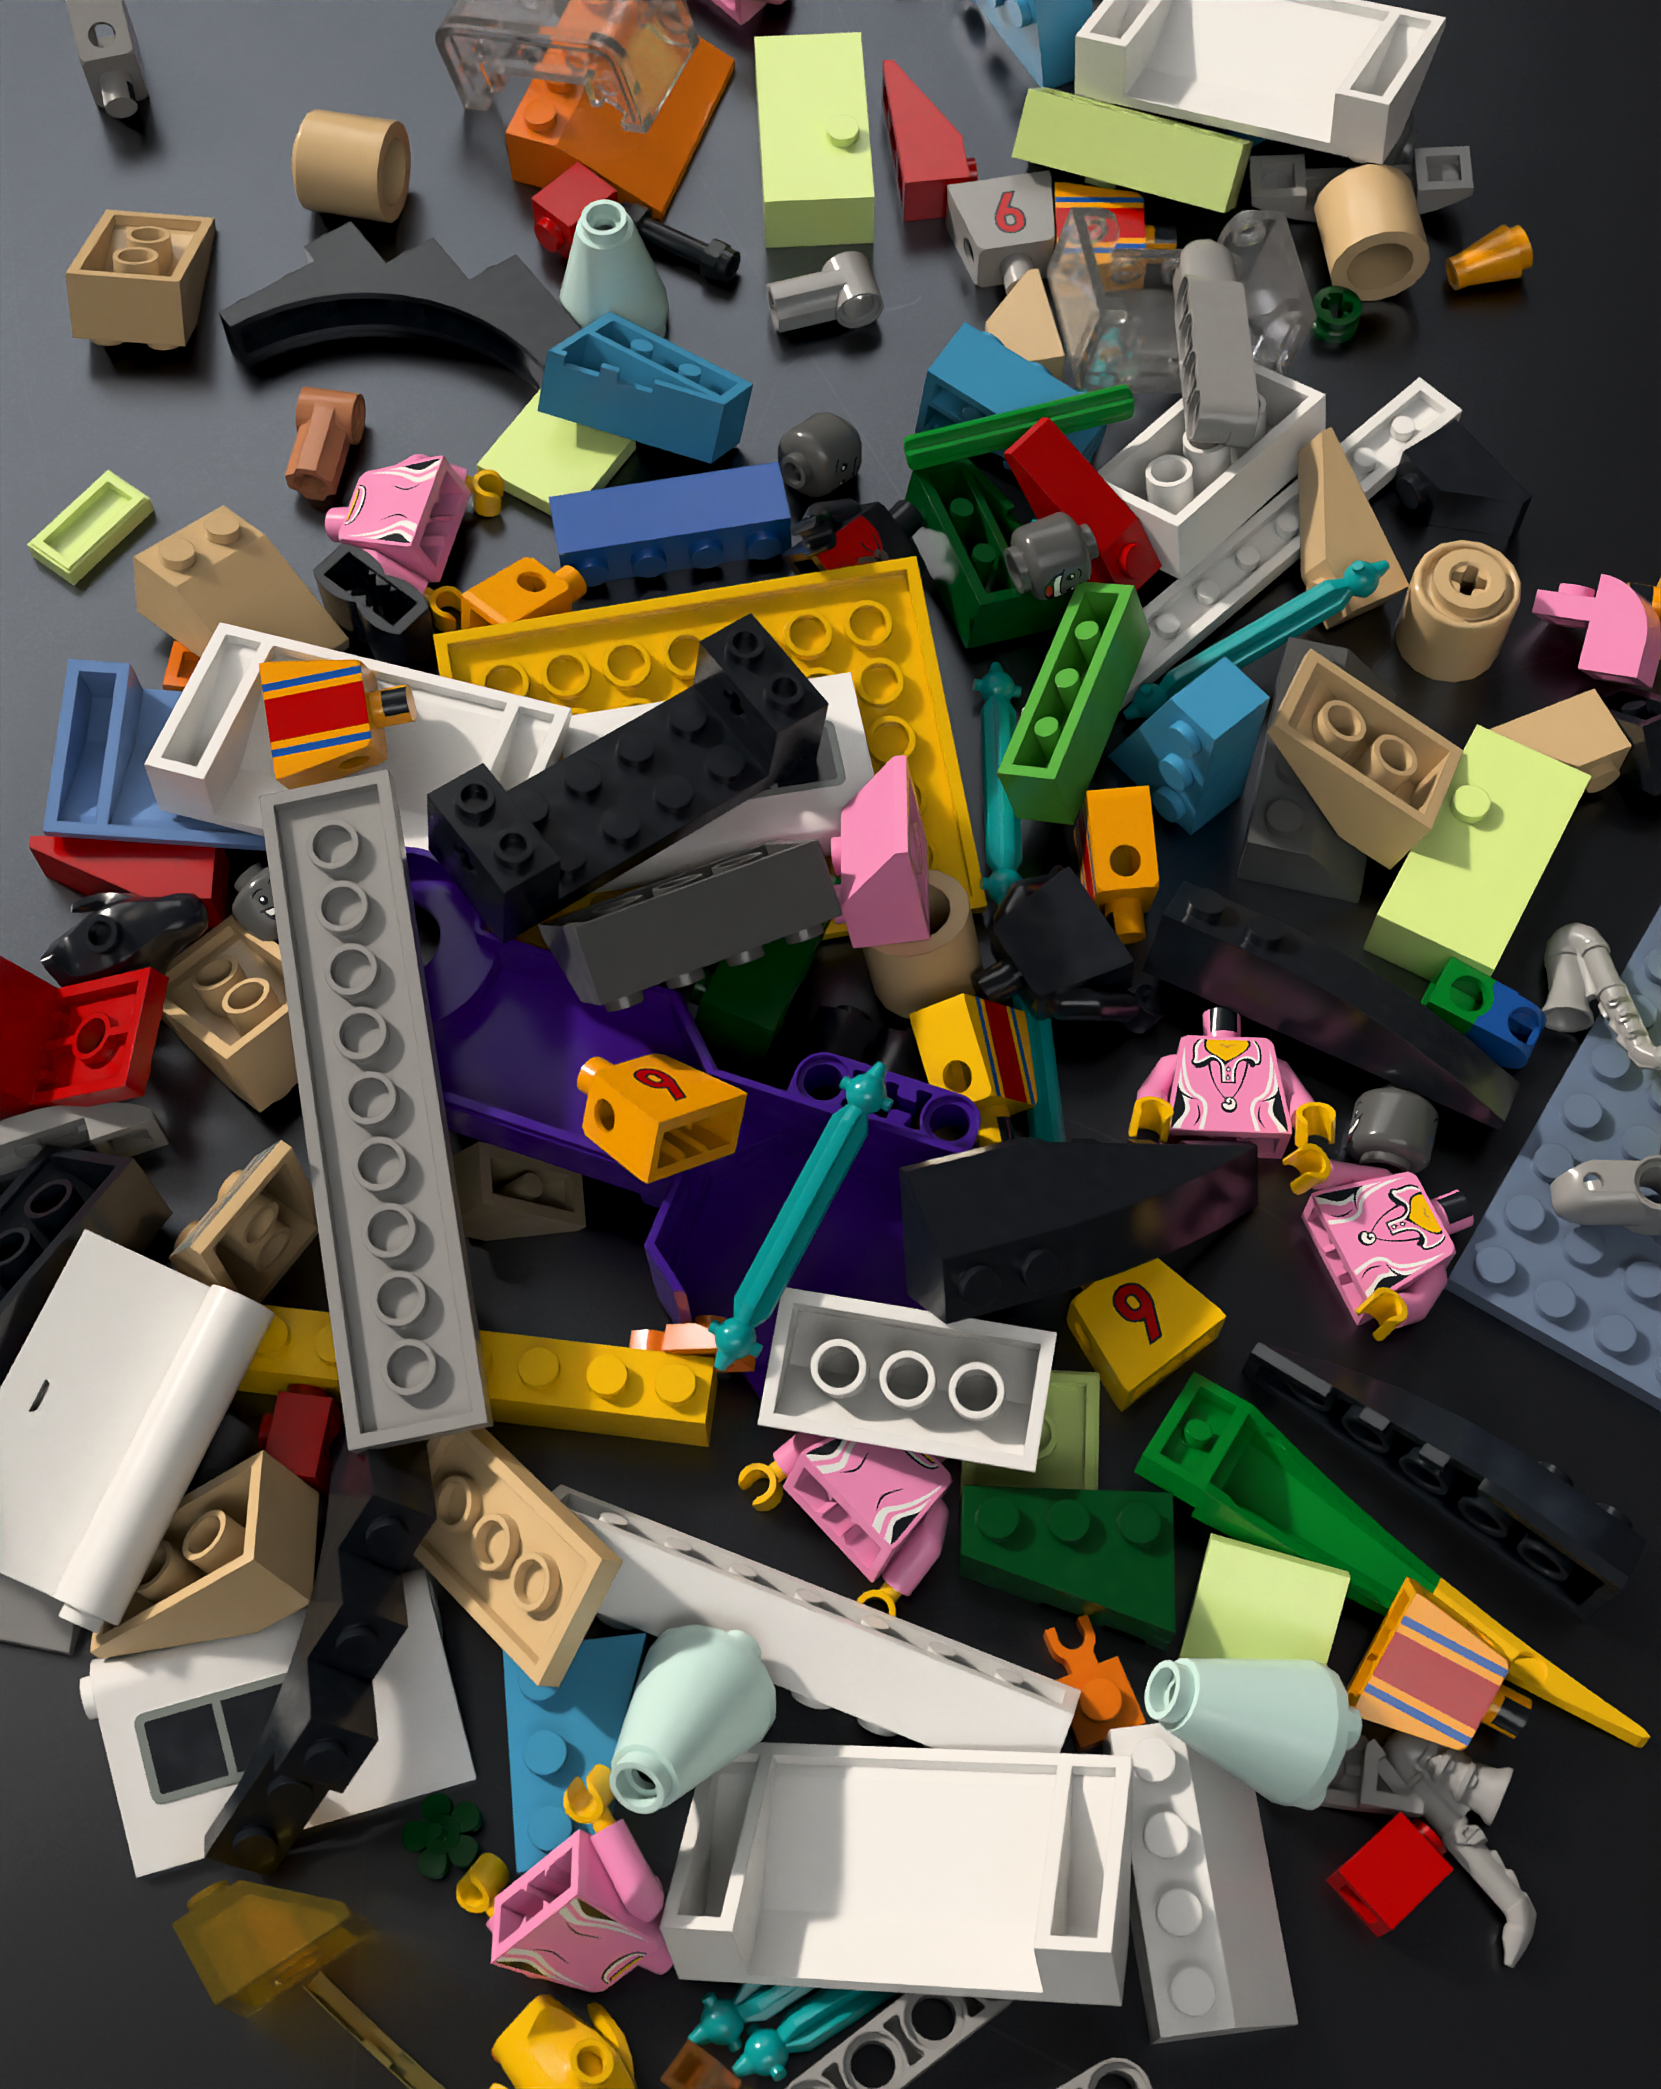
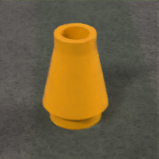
[1445,225,1533,290]

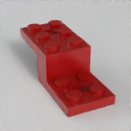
[0,955,169,1121]

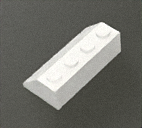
[758,1287,1057,1473]
[1102,1723,1298,2044]

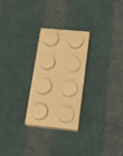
[413,1428,623,1687]

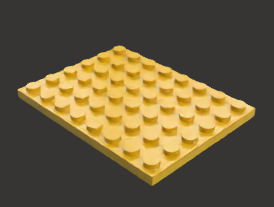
[433,556,987,951]

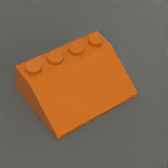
[505,0,735,220]

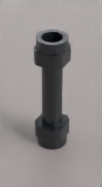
[620,201,741,283]

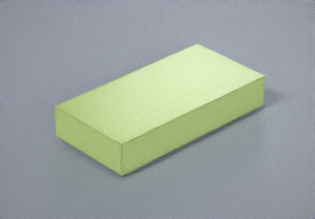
[27,470,154,585]

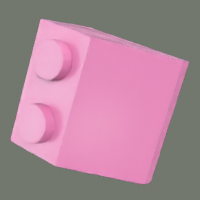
[831,755,930,949]

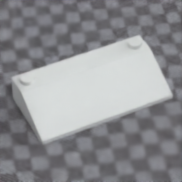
[1075,0,1446,165]
[144,622,572,850]
[660,1742,1134,2006]

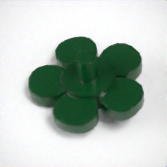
[401,1793,483,1879]

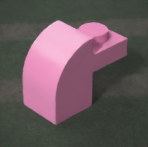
[1532,574,1661,688]

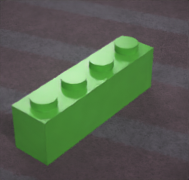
[997,582,1151,825]

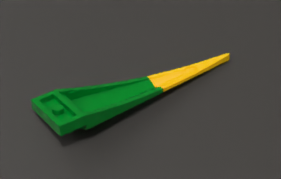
[1134,1371,1650,1748]

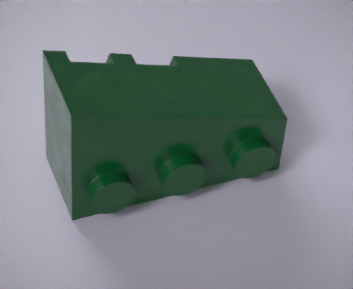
[905,458,1075,649]
[689,875,841,1082]
[958,1485,1176,1651]

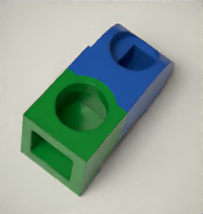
[1421,956,1547,1069]

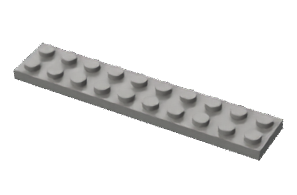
[259,769,494,1454]

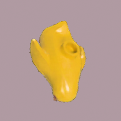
[490,1994,638,2089]

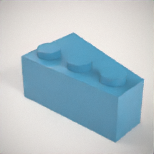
[973,0,1093,89]
[537,312,753,464]
[915,322,1108,471]
[1107,656,1270,836]
[503,1633,650,1877]

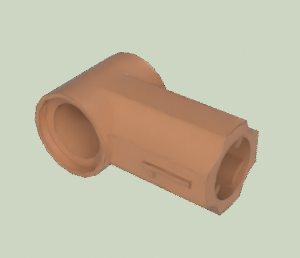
[285,386,366,501]

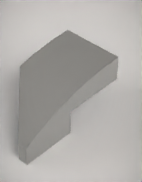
[1320,1735,1424,1818]

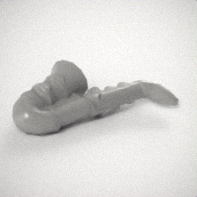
[1541,922,1661,1071]
[1382,1730,1537,1968]

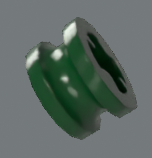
[1308,286,1362,344]

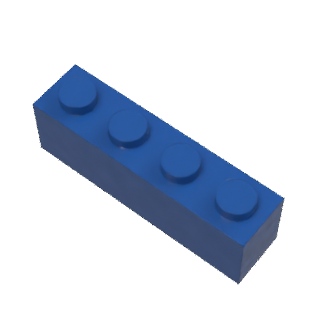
[549,461,792,587]

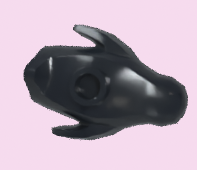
[41,892,209,987]

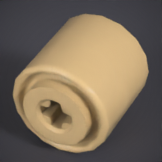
[291,109,411,223]
[1314,164,1430,301]
[1395,540,1521,683]
[862,870,984,1019]

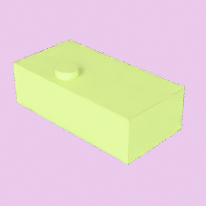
[754,32,875,248]
[1012,87,1254,213]
[1363,724,1591,981]

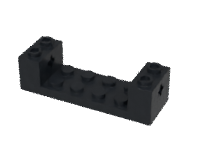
[427,613,829,945]

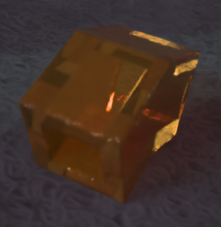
[660,2039,743,2089]

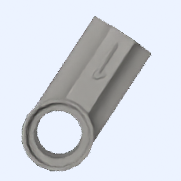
[766,251,884,333]

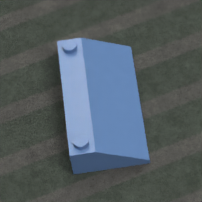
[43,659,266,851]

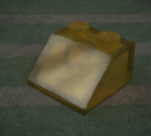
[172,1880,375,2018]

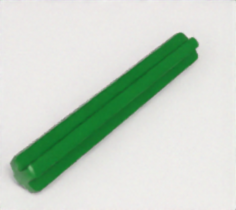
[903,384,1135,471]

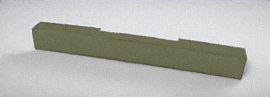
[302,1970,446,2089]

